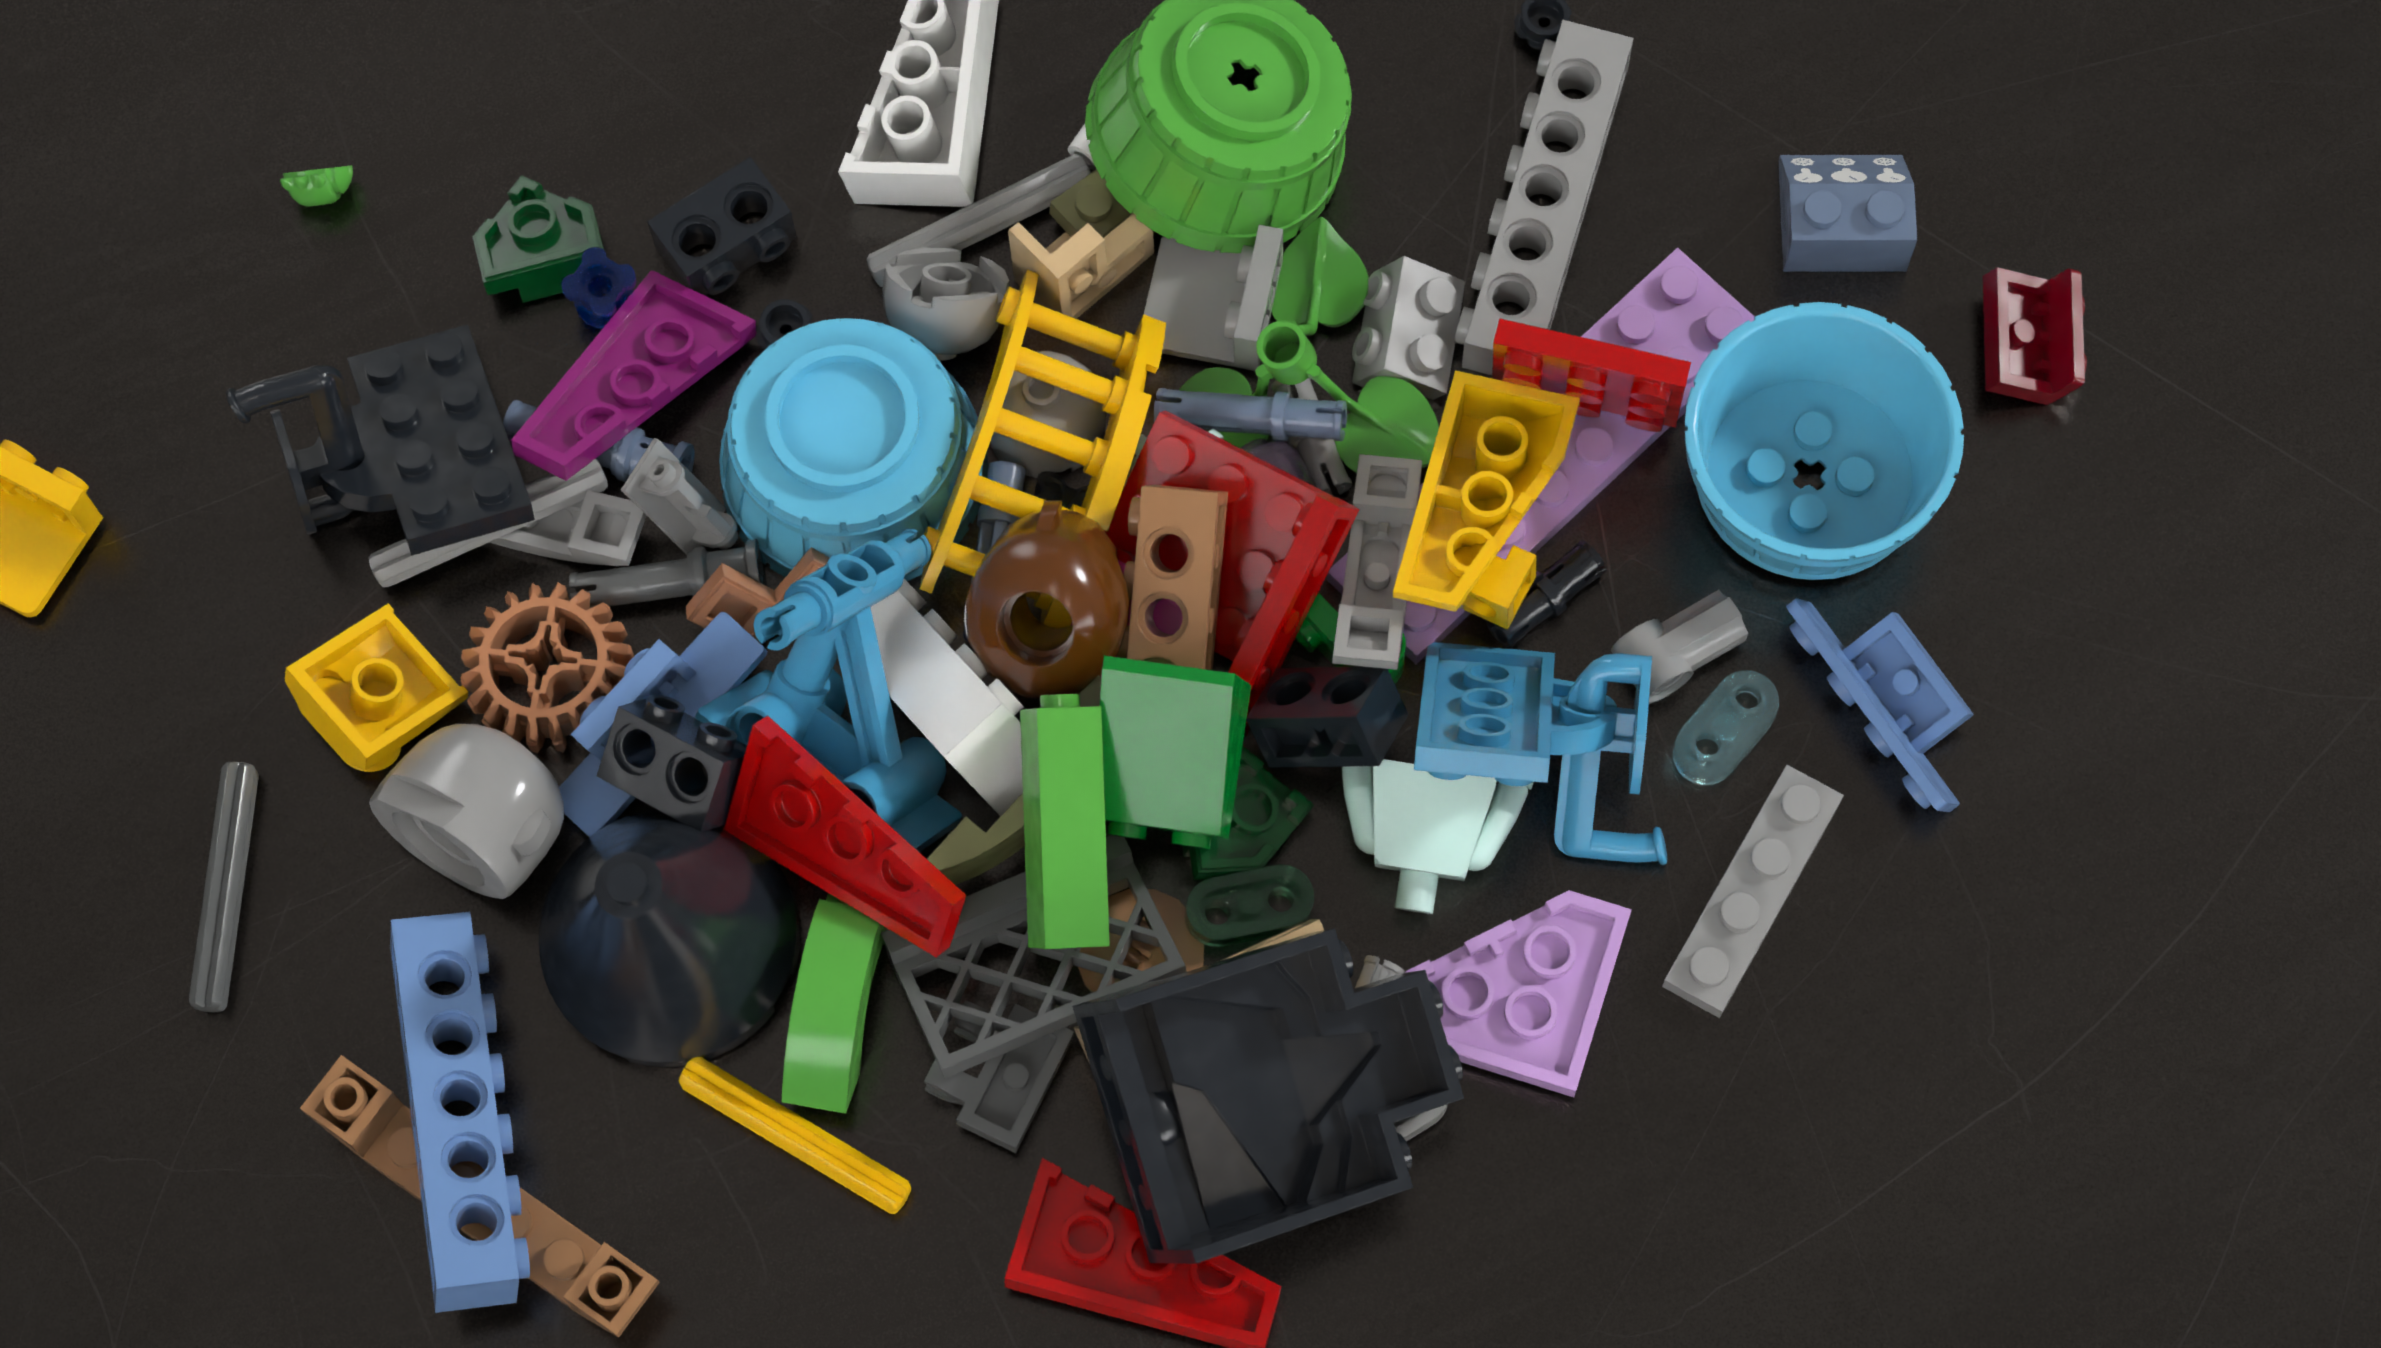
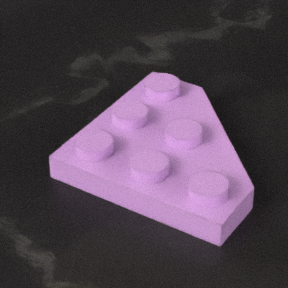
[1405,890,1632,1097]

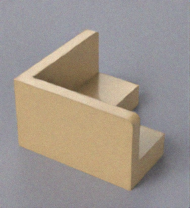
[1008,213,1154,319]

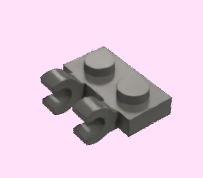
[924,1000,1074,1153]

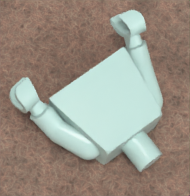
[1342,759,1534,914]

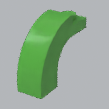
[781,893,888,1114]

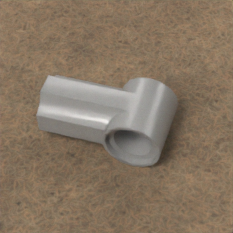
[1611,590,1748,704]

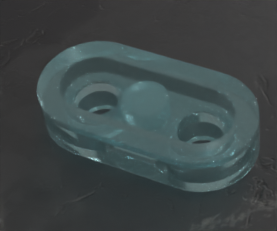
[1673,670,1779,785]

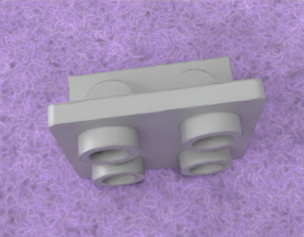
[1144,225,1283,371]

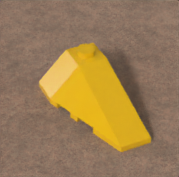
[1393,370,1580,612]

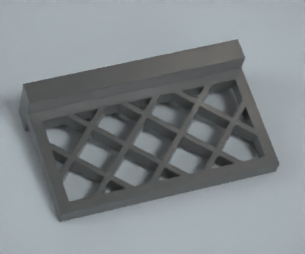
[881,835,1187,1079]

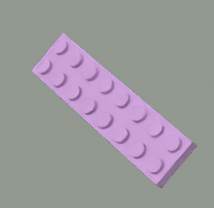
[1327,247,1755,664]

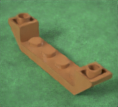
[300,1055,660,1338]

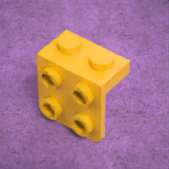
[0,439,103,617]

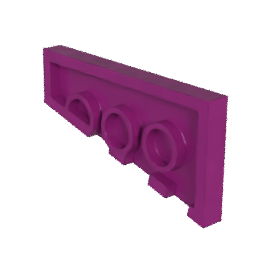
[511,270,757,481]

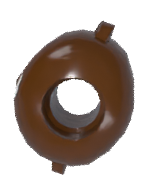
[964,500,1129,700]

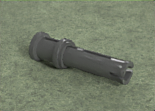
[569,539,766,608]

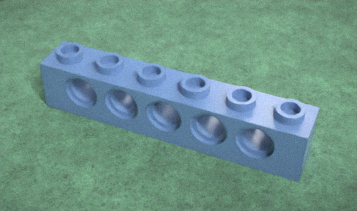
[390,912,530,1313]

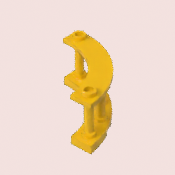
[920,270,1166,628]

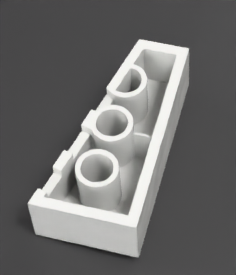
[838,0,999,207]
[871,578,1024,816]

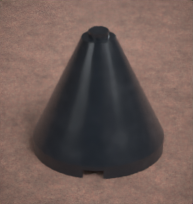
[538,809,800,1067]

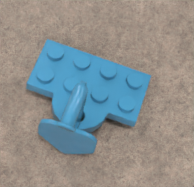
[1414,642,1667,865]

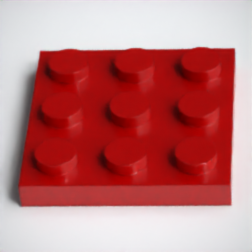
[1492,318,1691,432]
[1104,410,1333,661]

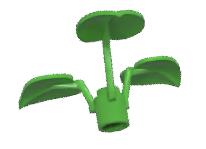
[1179,217,1439,474]

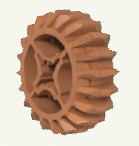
[461,582,634,754]

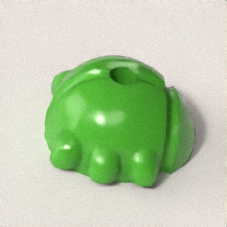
[280,165,353,207]

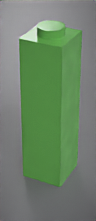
[1020,694,1110,949]

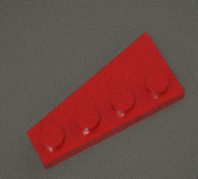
[724,715,966,957]
[1005,1158,1281,1348]

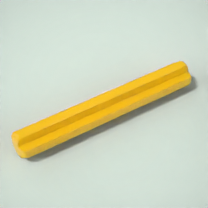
[678,1057,912,1214]

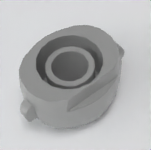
[369,724,564,899]

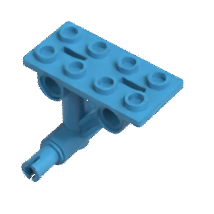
[695,529,962,852]

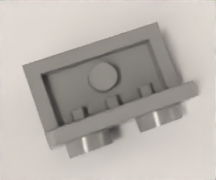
[1352,256,1466,400]

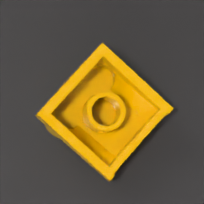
[285,603,469,772]

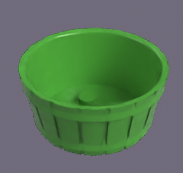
[1085,0,1352,253]

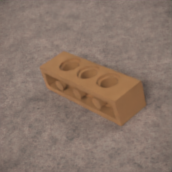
[1117,485,1228,670]

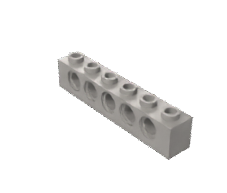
[1454,20,1634,375]

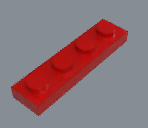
[1228,495,1360,736]

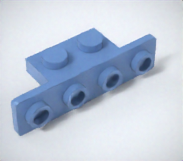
[1786,598,1974,812]
[559,612,767,837]

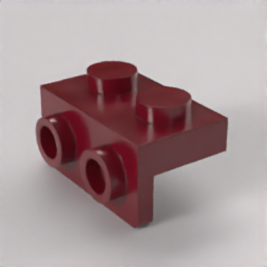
[1983,267,2087,405]

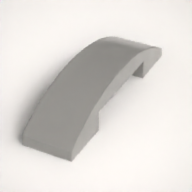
[1332,454,1422,670]
[489,483,647,566]

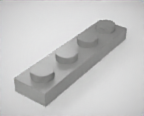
[1662,765,1844,1018]

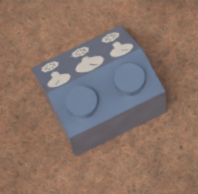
[1778,155,1917,272]

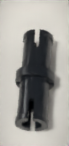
[1484,540,1607,649]

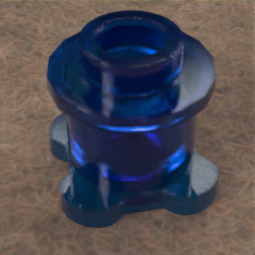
[562,247,637,328]

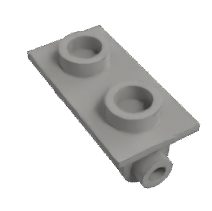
[621,438,738,555]

